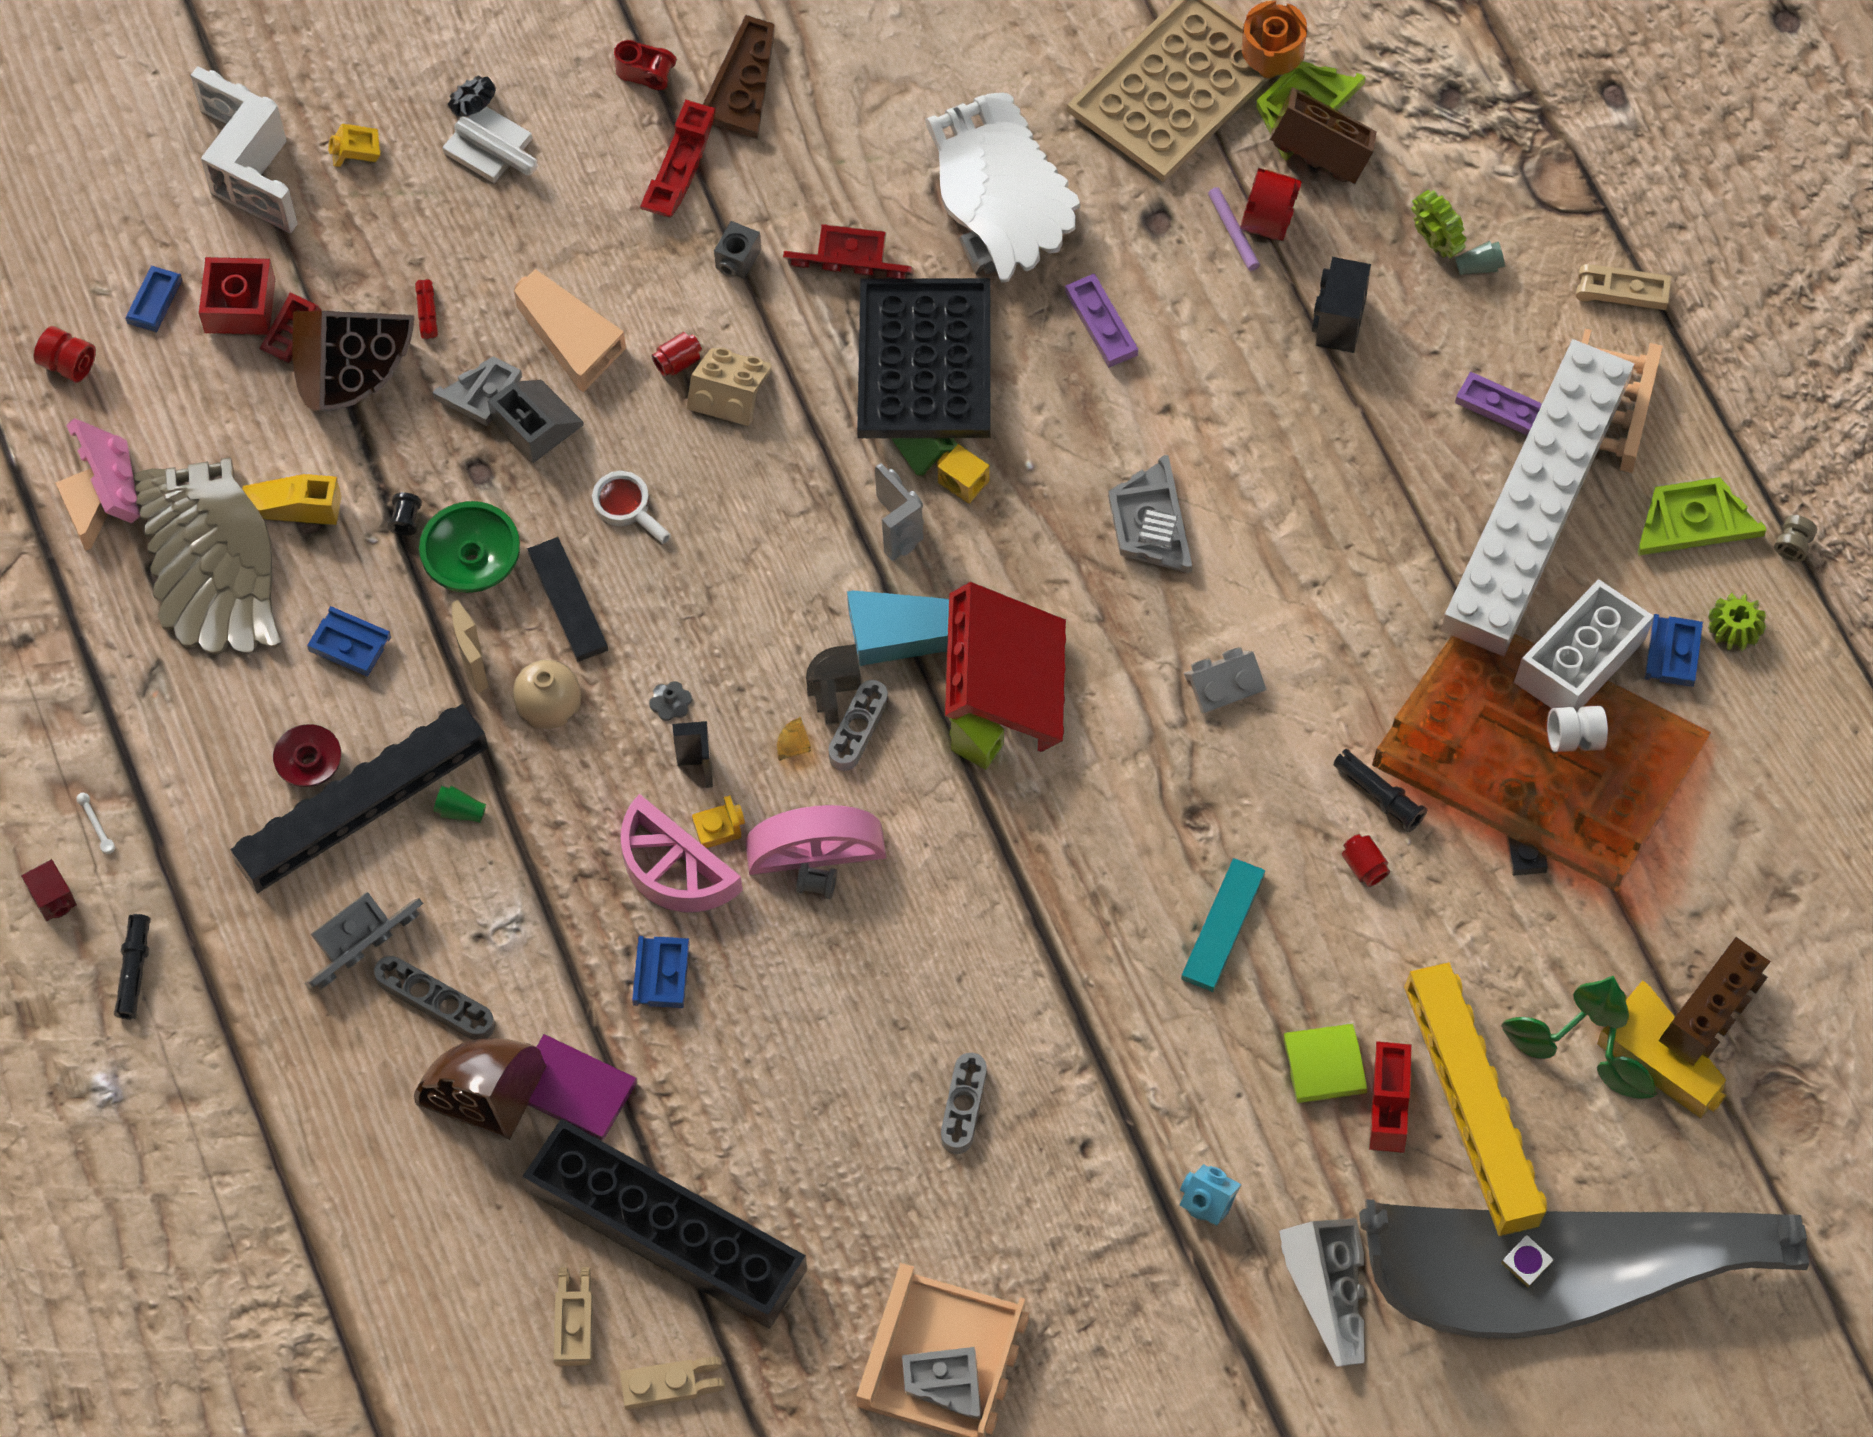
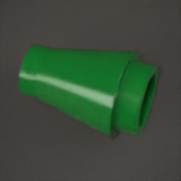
[433,785,487,823]

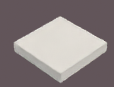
[442,107,532,183]

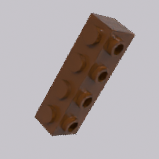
[1658,937,1771,1066]

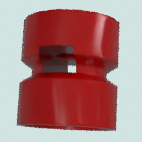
[33,326,96,383]

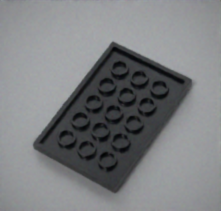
[857,278,991,439]

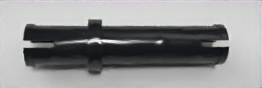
[114,914,151,1020]

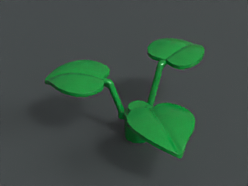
[1501,976,1658,1099]

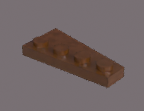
[703,15,775,139]

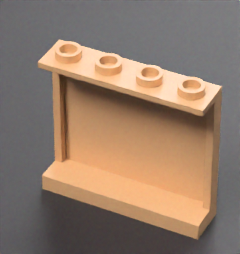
[856,1263,1030,1437]

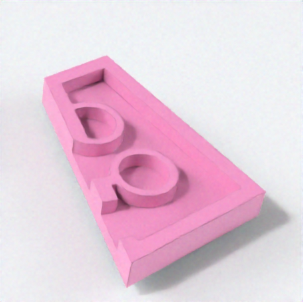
[66,418,140,523]

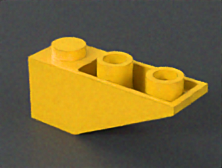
[242,474,342,525]

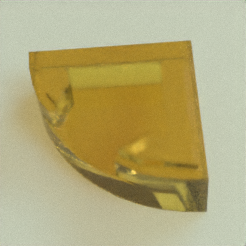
[777,717,811,760]

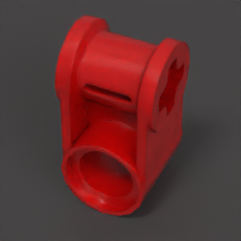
[614,40,677,90]

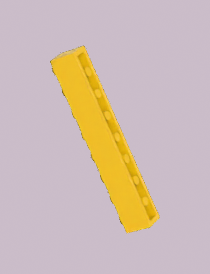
[1404,962,1547,1236]

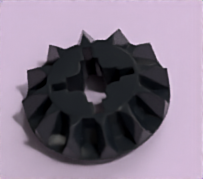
[448,76,496,117]

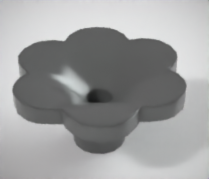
[649,681,692,721]

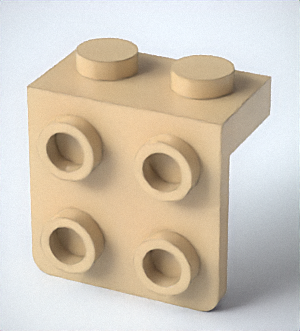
[686,348,772,426]

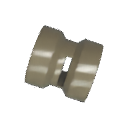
[1774,515,1818,562]

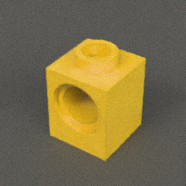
[937,444,990,504]

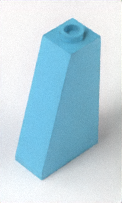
[847,590,949,666]

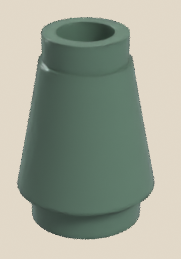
[1455,241,1505,275]

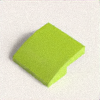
[1284,1023,1367,1103]

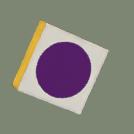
[1501,1235,1554,1287]

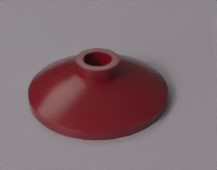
[273,724,342,787]

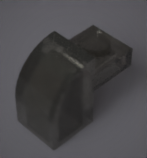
[806,644,861,725]

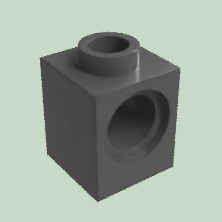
[714,221,762,279]

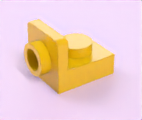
[328,123,380,167]
[691,795,745,848]

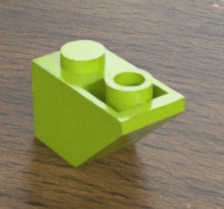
[949,713,1004,770]

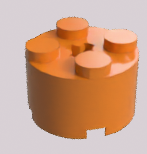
[1242,1,1307,78]

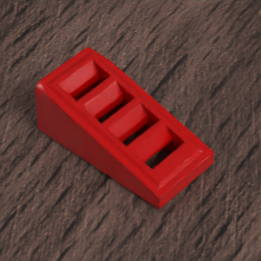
[259,292,322,364]

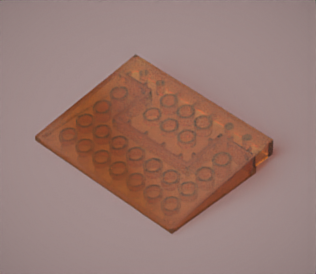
[1372,634,1711,892]

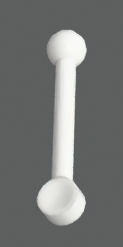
[76,792,115,854]

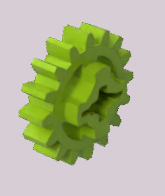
[1411,190,1467,259]

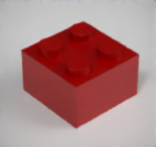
[198,257,276,335]

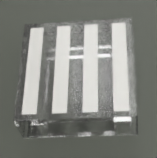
[1138,508,1179,549]

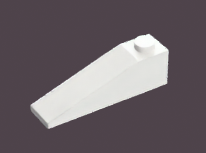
[1279,1218,1364,1367]

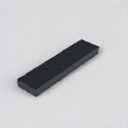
[527,537,608,663]

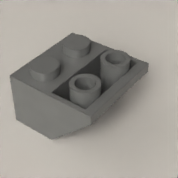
[488,379,584,463]

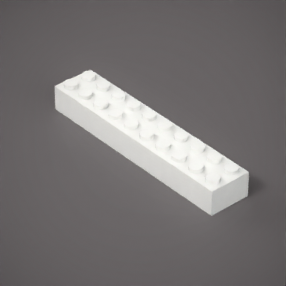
[1441,339,1634,657]

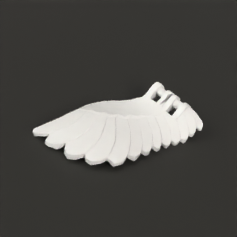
[925,93,1080,283]

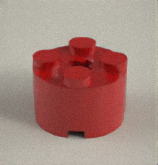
[1240,167,1302,241]

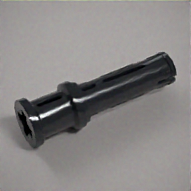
[1333,749,1428,832]

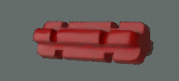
[415,279,438,340]

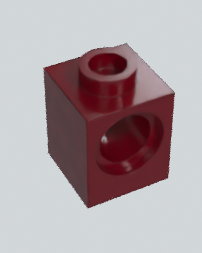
[21,859,77,922]

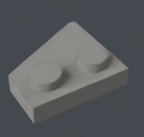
[433,356,522,426]
[902,1347,982,1420]

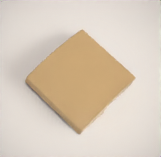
[452,600,489,694]

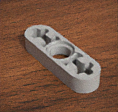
[829,680,888,771]
[941,1053,987,1154]

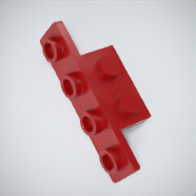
[783,224,914,279]

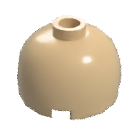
[513,660,582,729]

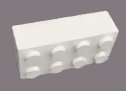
[1514,579,1654,712]

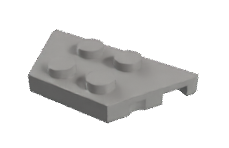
[1108,455,1192,573]

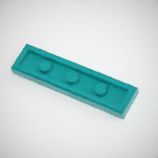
[1181,858,1265,992]

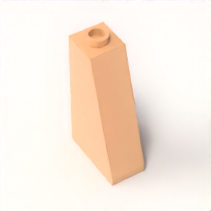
[514,269,626,392]

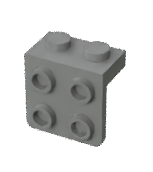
[875,463,924,561]

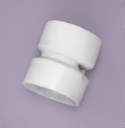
[1547,706,1608,752]

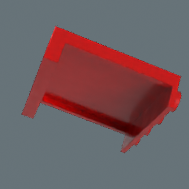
[945,582,1066,752]

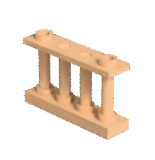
[1577,329,1663,473]

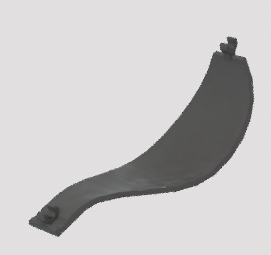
[1359,1199,1810,1339]

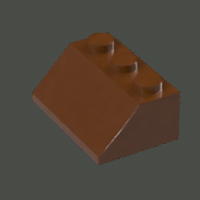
[1270,87,1377,184]

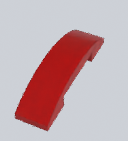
[640,99,716,218]

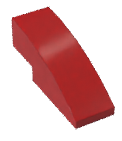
[1369,1041,1412,1153]

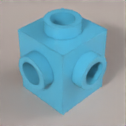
[1179,1164,1241,1226]

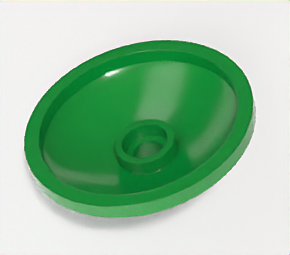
[419,501,520,593]

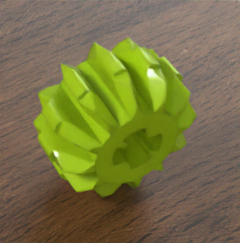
[1708,592,1766,651]

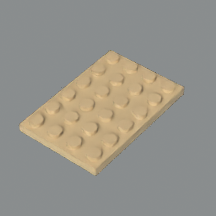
[1067,0,1270,182]

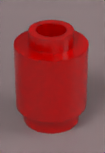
[651,332,702,377]
[1341,834,1391,887]

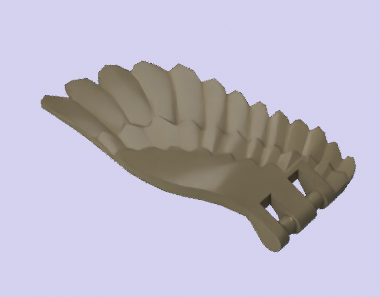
[133,457,282,655]

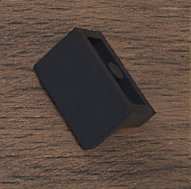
[672,721,713,787]

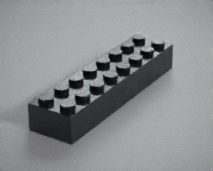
[522,1119,807,1329]

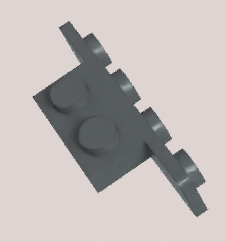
[304,892,424,990]

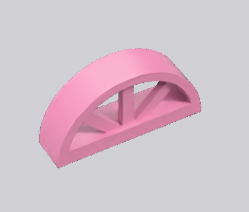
[621,794,743,912]
[746,805,886,875]

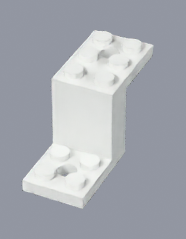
[190,66,298,234]

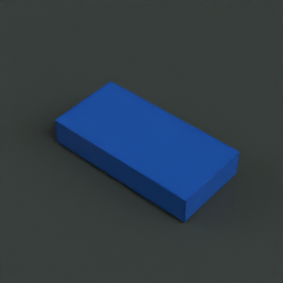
[125,265,182,333]

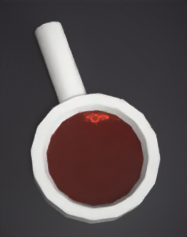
[592,471,671,544]

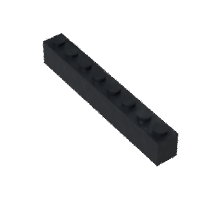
[230,703,488,894]

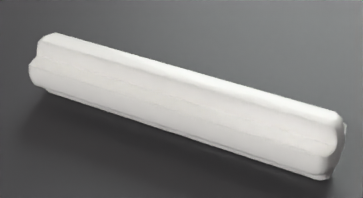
[455,117,538,175]

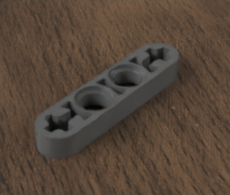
[374,956,495,1040]

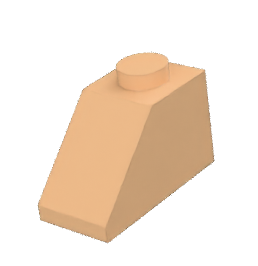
[56,468,108,551]

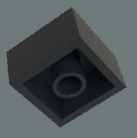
[1312,257,1371,353]

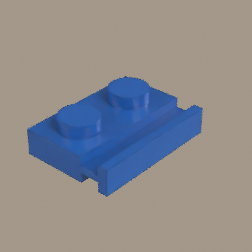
[307,606,391,677]
[1644,614,1703,687]
[632,936,690,1008]

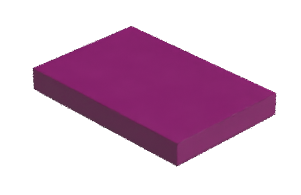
[528,1034,637,1141]

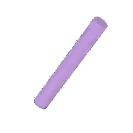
[1208,187,1260,271]

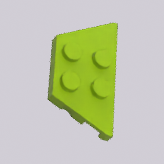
[1256,61,1366,161]
[1638,477,1766,556]

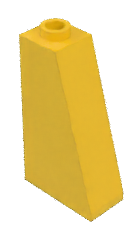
[1597,980,1726,1119]

